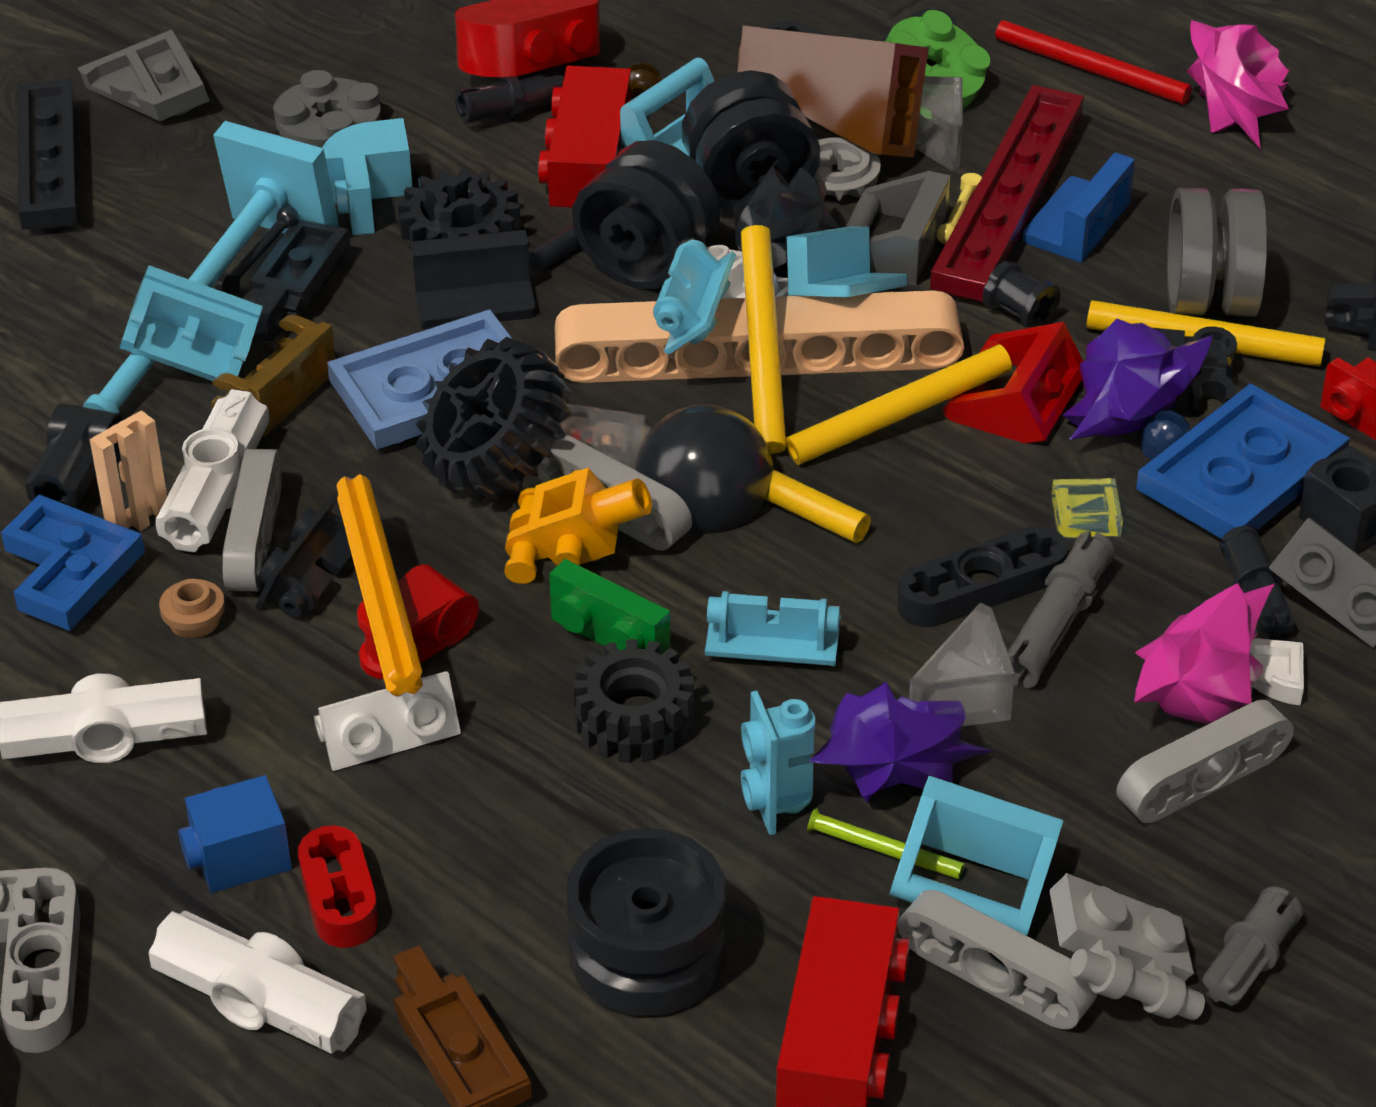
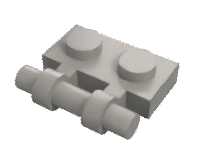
[1050,873,1205,1020]

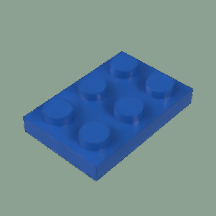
[1136,383,1350,539]

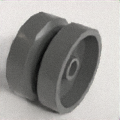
[1167,188,1267,318]

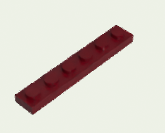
[930,85,1084,302]

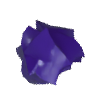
[1062,319,1213,440]
[808,681,994,803]

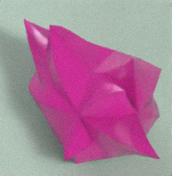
[1186,20,1289,150]
[1134,583,1274,724]

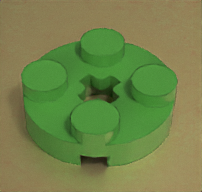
[885,10,990,112]

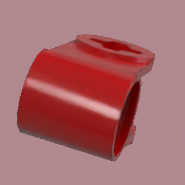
[357,564,479,680]

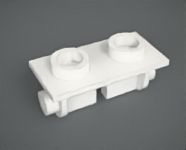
[314,671,461,771]

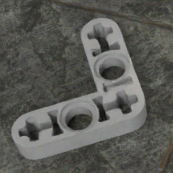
[0,868,81,1053]

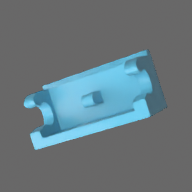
[119,266,263,381]

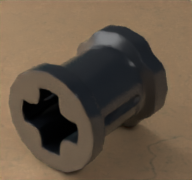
[982,261,1061,328]

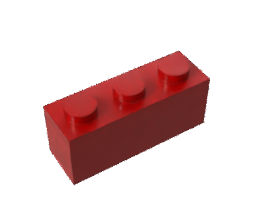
[538,66,632,208]
[776,896,910,1107]

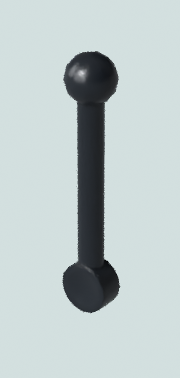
[215,206,299,296]

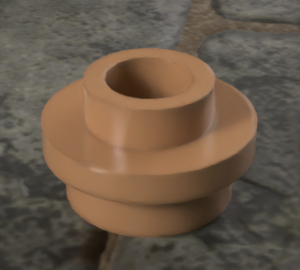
[159,579,225,638]

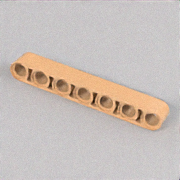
[554,291,964,383]

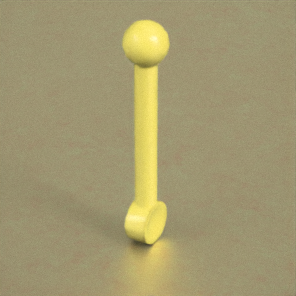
[936,173,982,245]

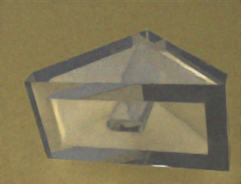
[915,76,963,171]
[909,603,1015,726]

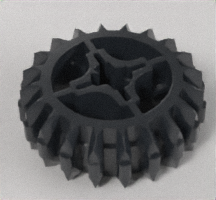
[415,337,572,502]

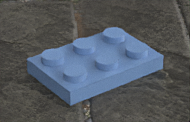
[327,309,512,450]

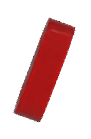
[298,825,378,948]

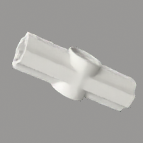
[156,389,269,552]
[0,674,207,763]
[149,911,367,1054]

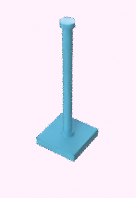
[82,121,339,413]

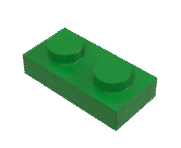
[549,559,671,655]

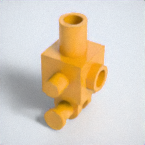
[504,467,652,584]

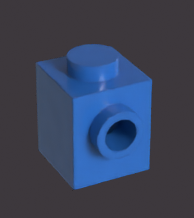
[178,775,292,893]

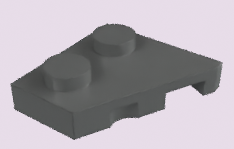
[78,30,209,121]

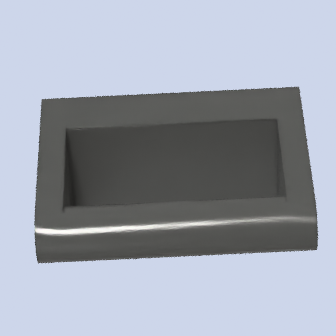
[845,171,950,286]

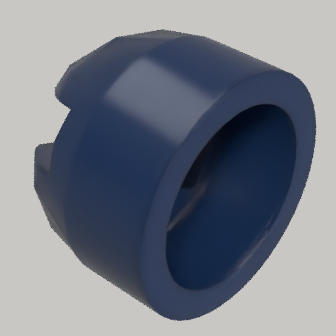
[1141,411,1191,460]

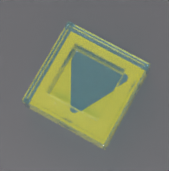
[1052,478,1123,538]

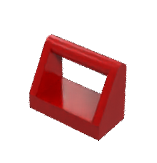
[943,322,1083,443]

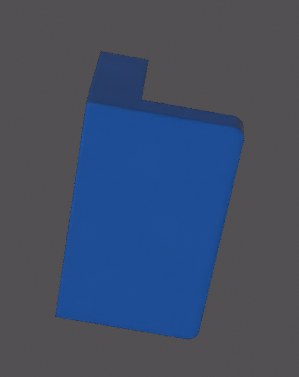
[1022,152,1135,263]

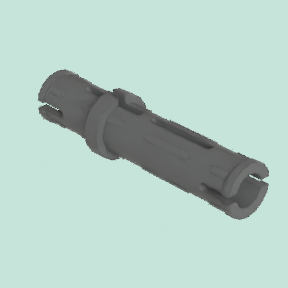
[999,531,1115,688]

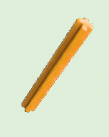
[336,474,423,697]

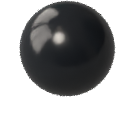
[635,404,774,534]

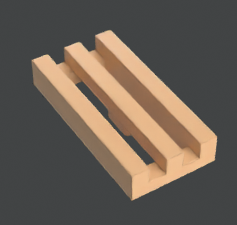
[90,410,167,532]

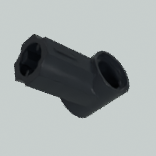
[25,403,124,508]

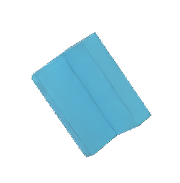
[787,226,908,297]

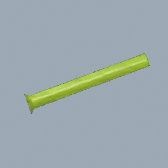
[807,807,964,880]

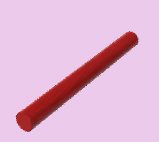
[995,20,1192,105]

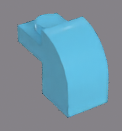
[322,118,412,235]

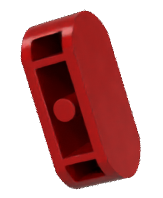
[455,0,601,77]

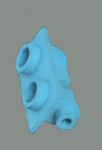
[653,240,736,355]
[705,591,841,666]
[741,691,815,835]

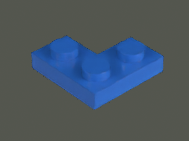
[1,495,145,631]

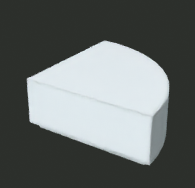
[1250,638,1304,705]

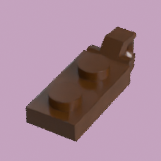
[393,945,532,1107]

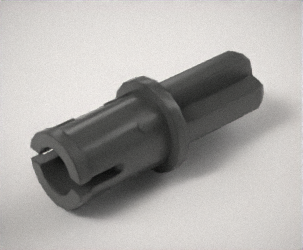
[1202,887,1303,1006]

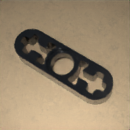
[897,526,1068,627]

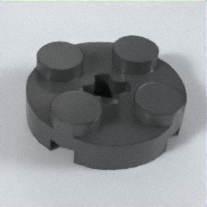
[273,70,381,148]

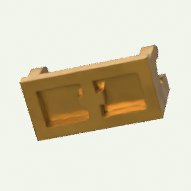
[211,315,336,437]

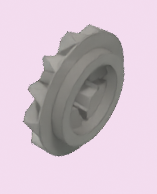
[813,138,881,201]

